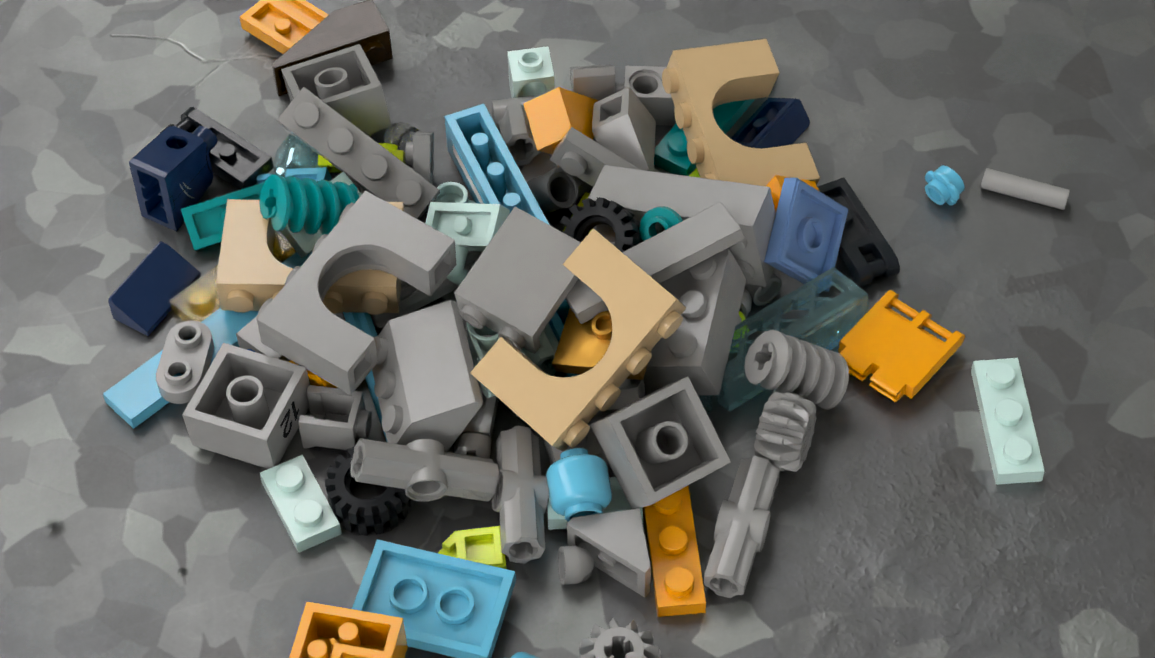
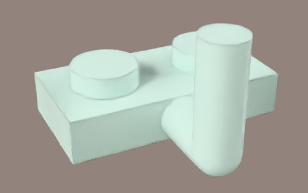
[425,202,510,286]

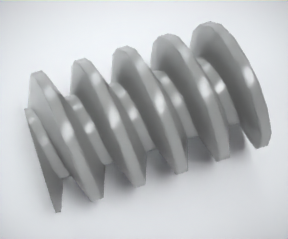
[744,330,849,410]

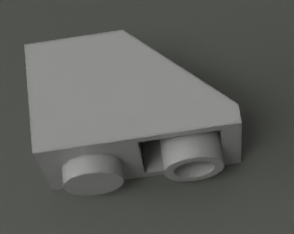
[592,87,656,172]

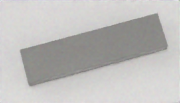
[565,202,744,324]

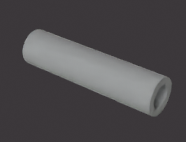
[981,168,1070,210]

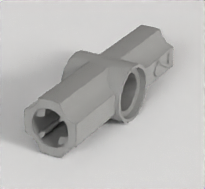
[492,426,549,564]
[351,438,499,502]
[704,456,780,598]

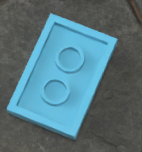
[352,539,516,658]

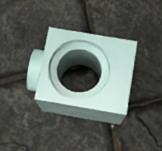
[507,46,555,98]

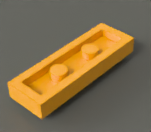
[643,486,706,617]

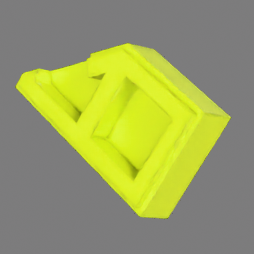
[438,526,506,569]

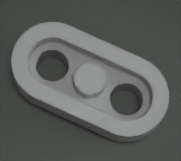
[156,320,214,404]

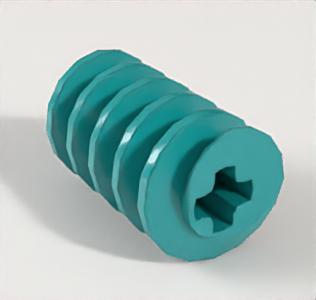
[259,174,359,235]

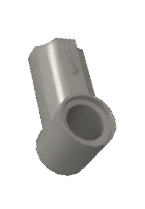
[492,96,540,166]

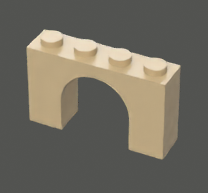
[662,39,820,186]
[216,199,404,315]
[470,228,686,452]

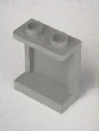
[454,206,581,354]

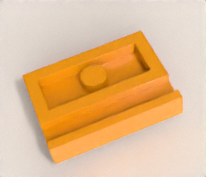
[240,0,329,54]

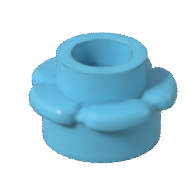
[925,165,965,205]

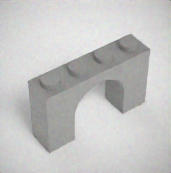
[256,191,457,395]

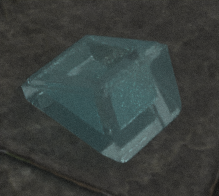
[270,134,319,178]

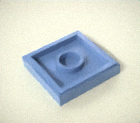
[764,178,848,292]

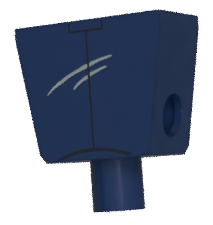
[129,126,218,232]

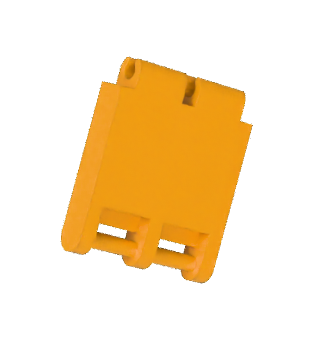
[838,290,965,402]

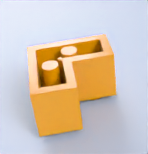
[289,602,408,658]

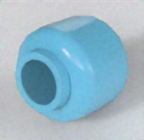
[546,448,612,522]

